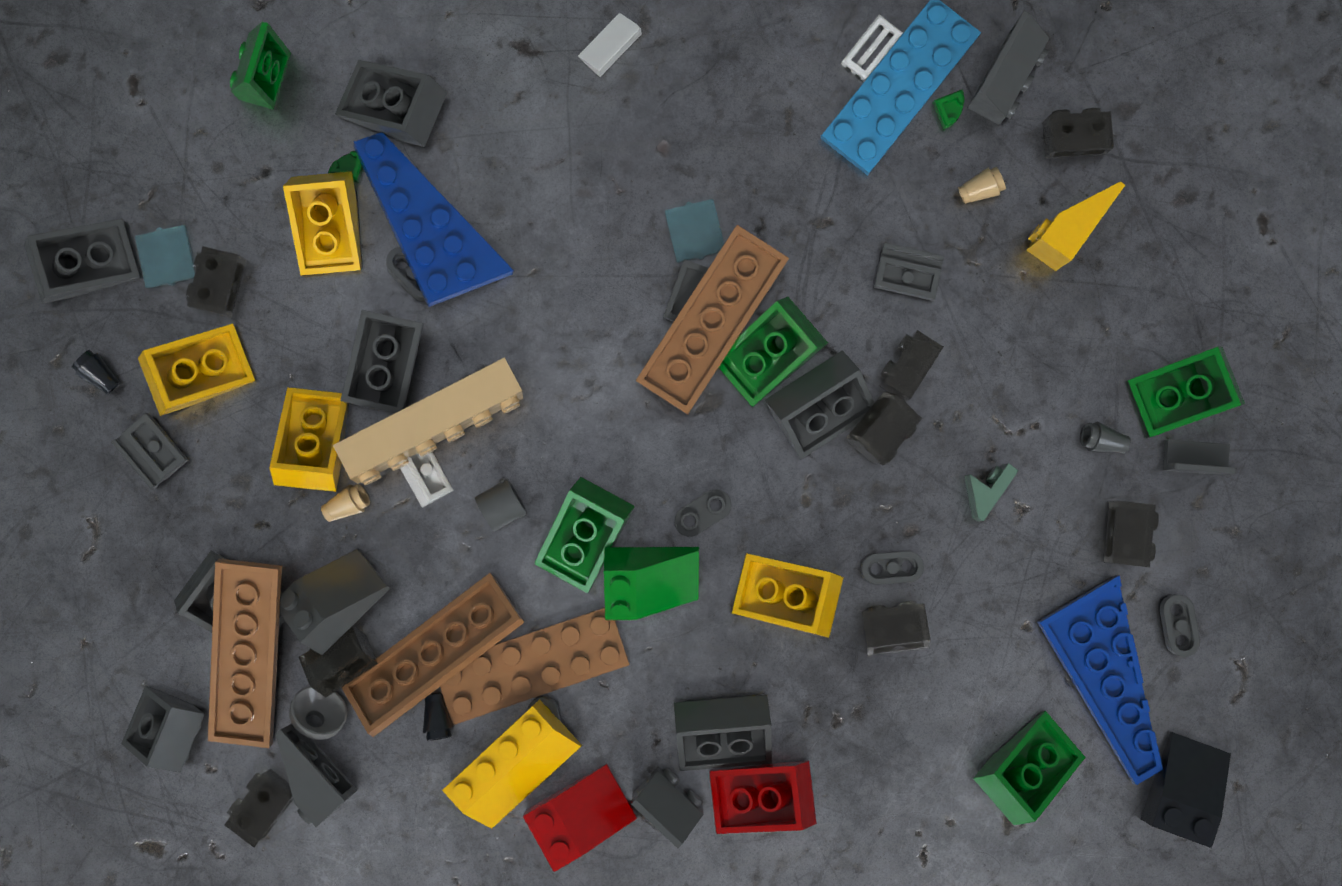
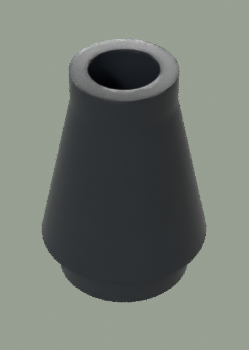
[72,350,120,395]
[423,694,454,741]

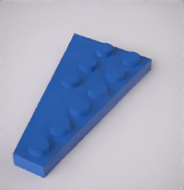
[353,132,514,307]
[1037,575,1163,785]

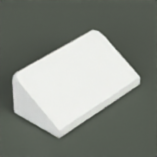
[578,13,642,77]
[400,452,454,508]

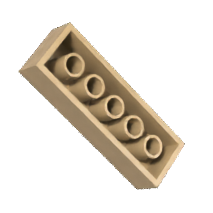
[333,357,523,485]

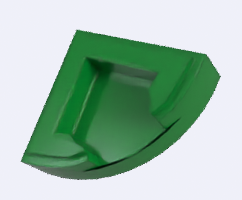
[933,89,965,131]
[328,151,363,183]

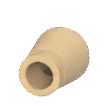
[958,167,1006,204]
[321,484,370,522]

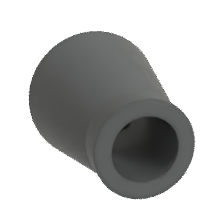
[1081,421,1131,454]

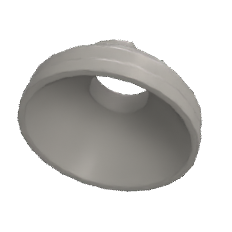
[289,685,348,740]

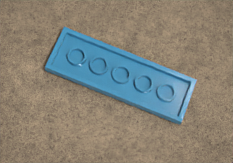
[820,0,981,176]

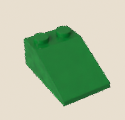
[230,22,291,110]
[719,297,828,407]
[1128,346,1245,437]
[534,477,635,594]
[604,547,699,620]
[973,711,1086,825]

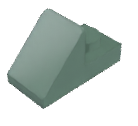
[964,463,1019,522]

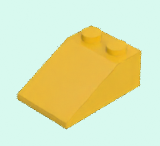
[283,171,362,275]
[1026,181,1125,271]
[138,324,255,416]
[269,387,349,492]
[732,553,844,638]

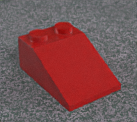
[709,761,817,834]
[523,763,637,872]

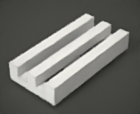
[841,14,903,82]

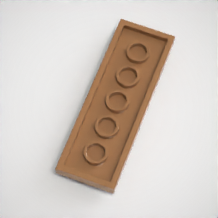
[636,225,789,415]
[208,559,282,748]
[341,573,524,737]
[440,607,630,725]

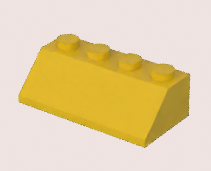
[442,699,582,829]

